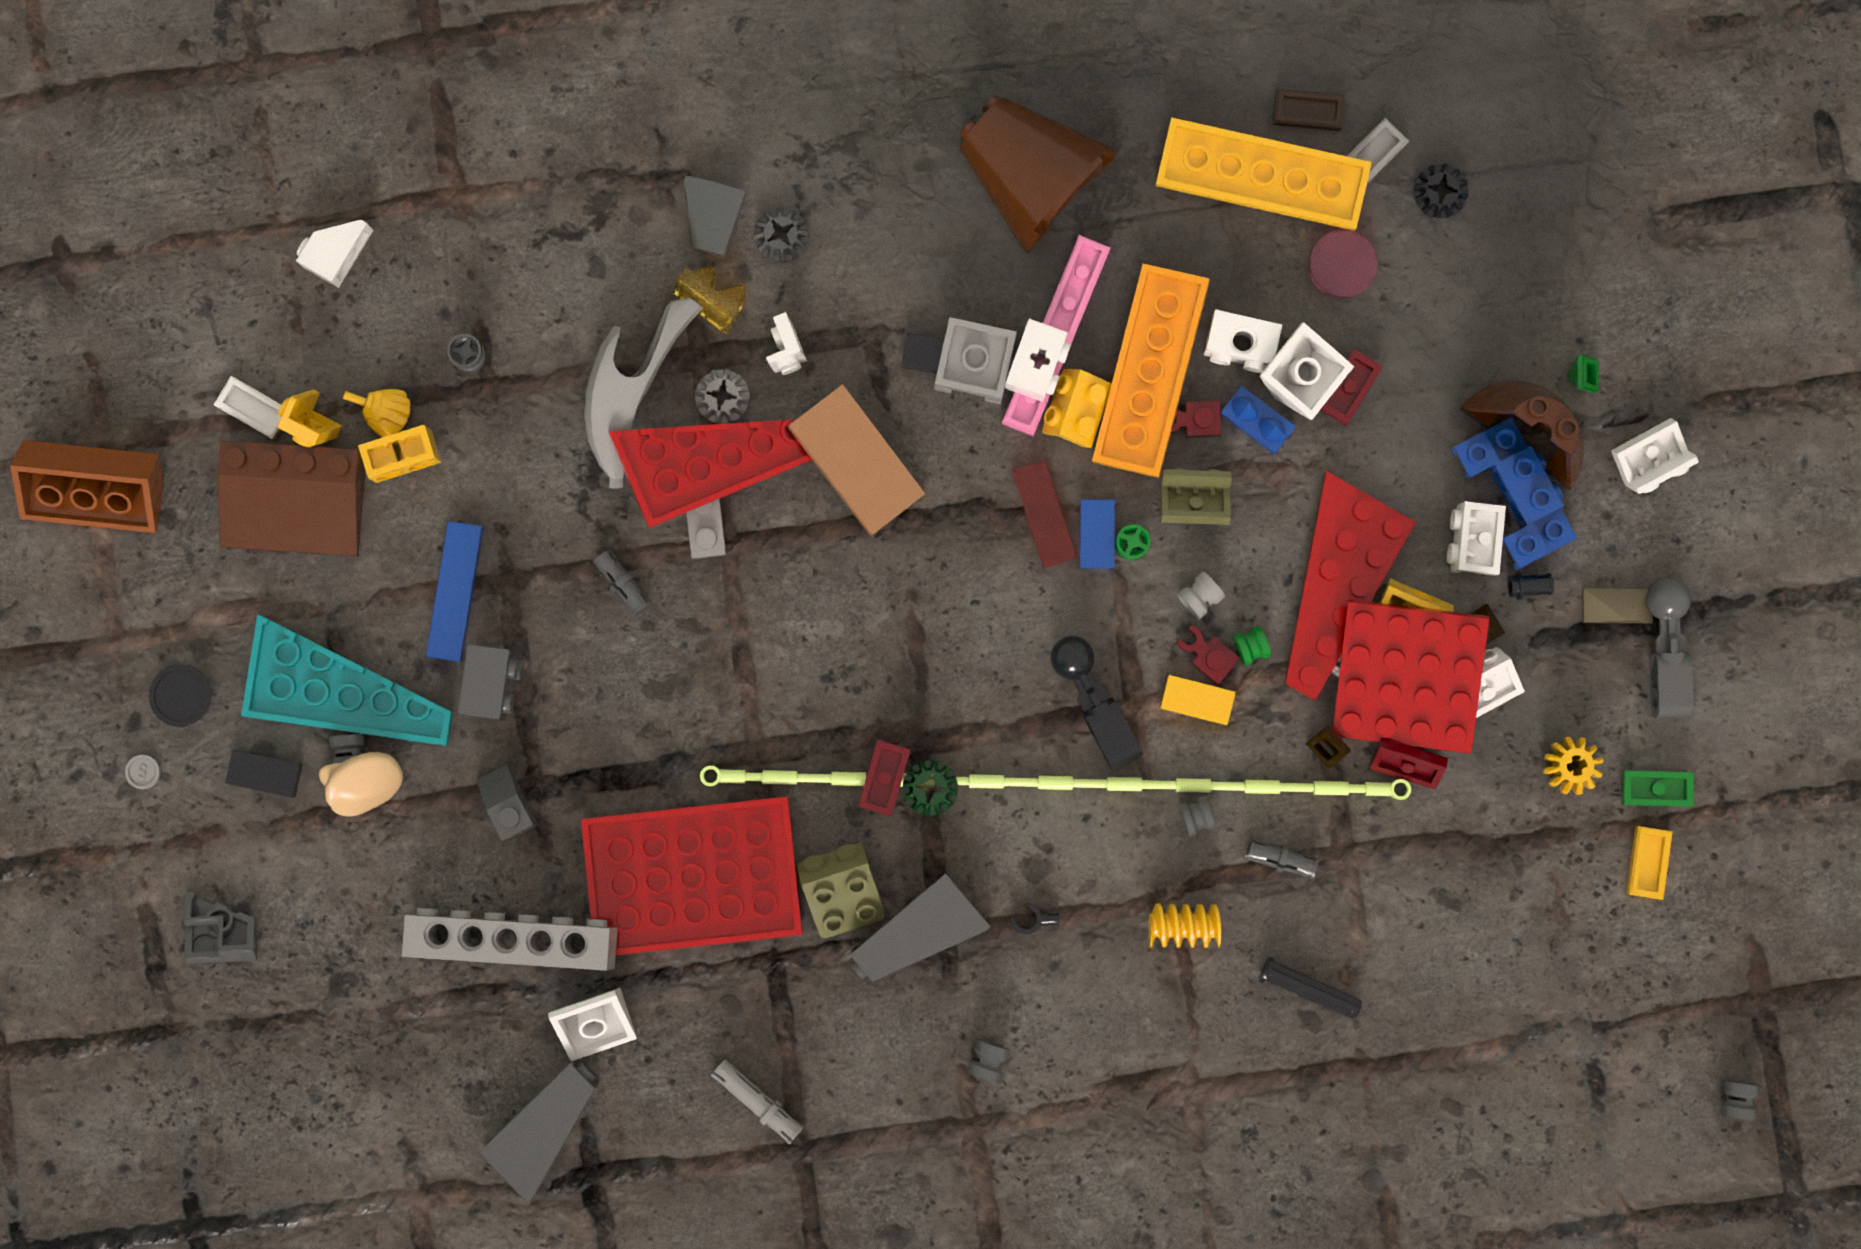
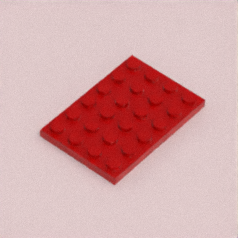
[581,797,803,955]

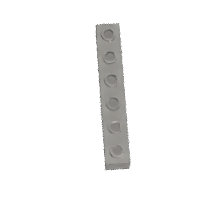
[402,908,618,971]

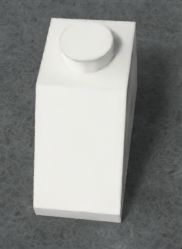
[296,220,373,288]

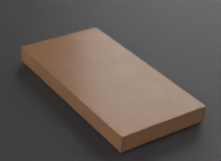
[787,384,925,536]

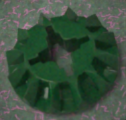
[903,760,958,816]

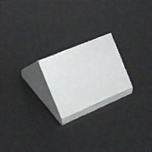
[1260,322,1354,420]
[548,988,637,1061]

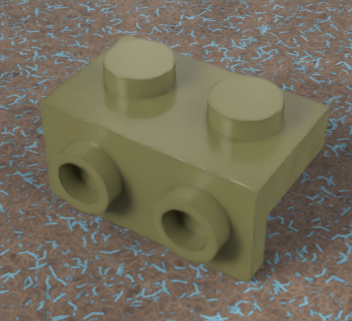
[1160,468,1232,525]

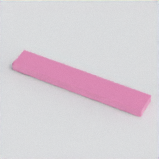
[1002,235,1111,436]

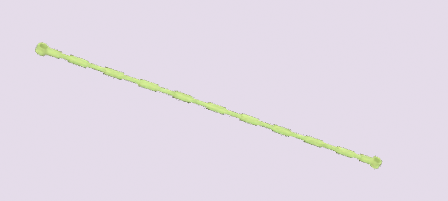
[700,766,1411,800]

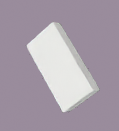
[214,376,281,440]

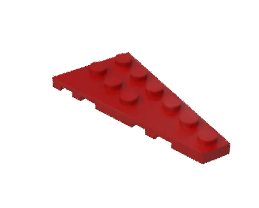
[608,419,812,528]
[1284,471,1416,701]

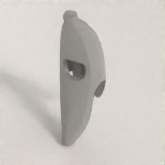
[584,297,703,489]

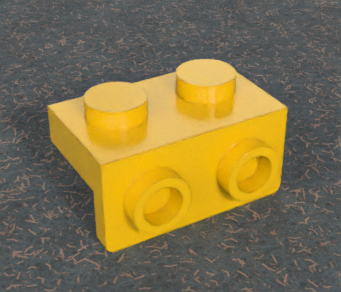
[1042,369,1112,448]
[277,389,343,447]

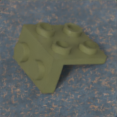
[796,842,885,938]

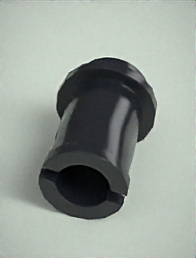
[1507,572,1554,600]

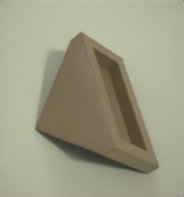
[1582,588,1653,624]

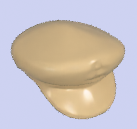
[319,752,403,817]

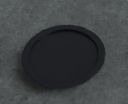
[149,665,211,727]

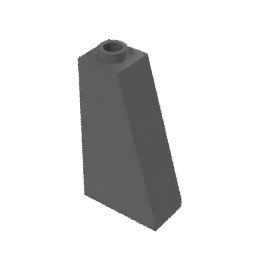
[849,873,991,982]
[479,1060,599,1203]

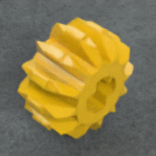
[1543,737,1603,795]

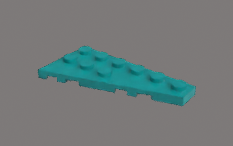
[241,614,454,746]

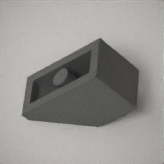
[476,764,539,841]

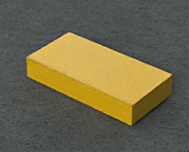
[1160,675,1236,726]
[1626,826,1673,900]

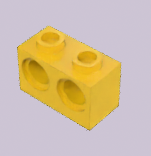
[358,425,442,483]

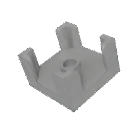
[934,317,1017,405]

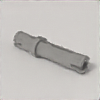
[711,1059,804,1145]

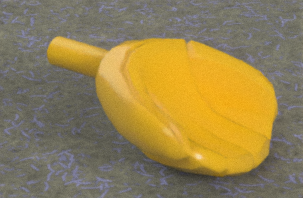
[343,389,411,438]

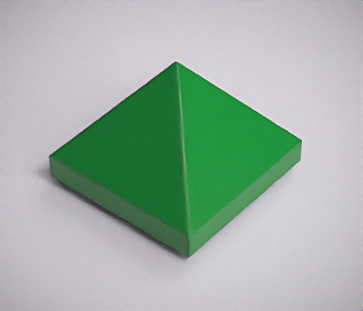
[1567,355,1599,394]

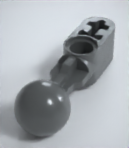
[1646,577,1694,719]

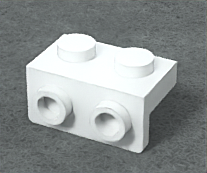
[1611,418,1699,494]

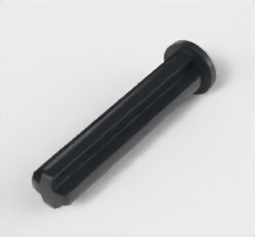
[1259,957,1362,1019]

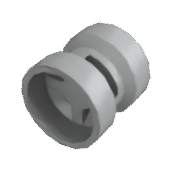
[1177,572,1225,619]

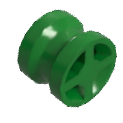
[1115,524,1151,561]
[1233,625,1271,666]

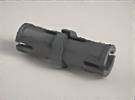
[593,549,652,617]
[1245,839,1319,879]

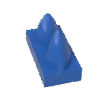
[1220,386,1296,455]

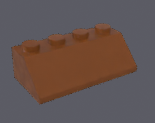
[10,440,164,533]

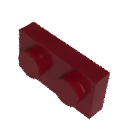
[1320,349,1383,426]
[1369,737,1448,790]
[858,740,911,816]

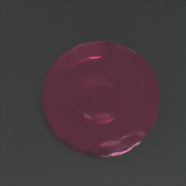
[1309,230,1377,298]

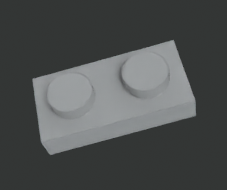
[686,499,727,559]

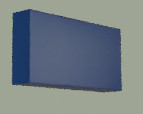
[1079,500,1115,569]

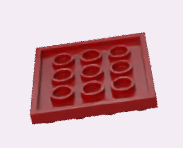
[1333,599,1489,754]

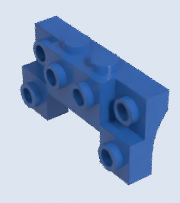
[1450,417,1577,570]

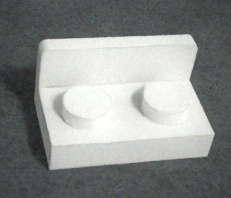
[766,312,807,375]
[1447,501,1506,576]
[1476,647,1525,718]

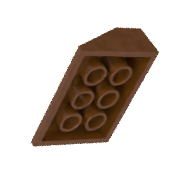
[217,440,365,557]

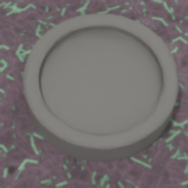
[125,755,161,789]

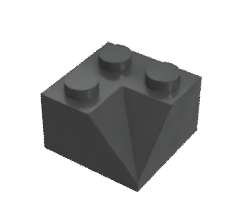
[458,644,524,721]

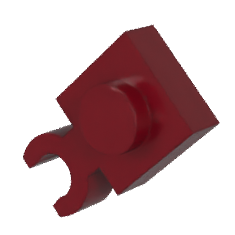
[1171,401,1221,438]
[1176,625,1240,685]

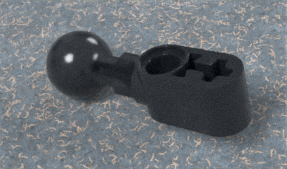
[1050,636,1143,771]

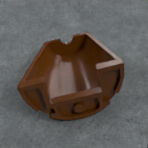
[960,95,1118,253]
[1460,381,1584,490]

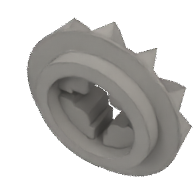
[695,369,750,424]

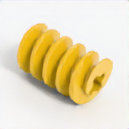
[1148,903,1221,948]

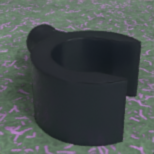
[1010,902,1059,934]

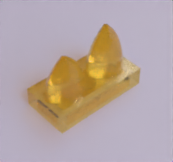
[673,268,746,334]

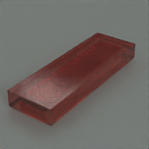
[1012,460,1076,569]

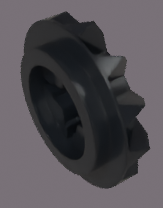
[1414,163,1469,218]

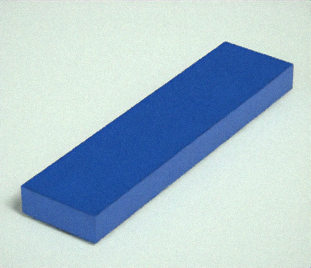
[426,521,484,662]

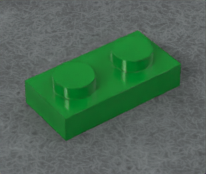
[1621,770,1694,807]

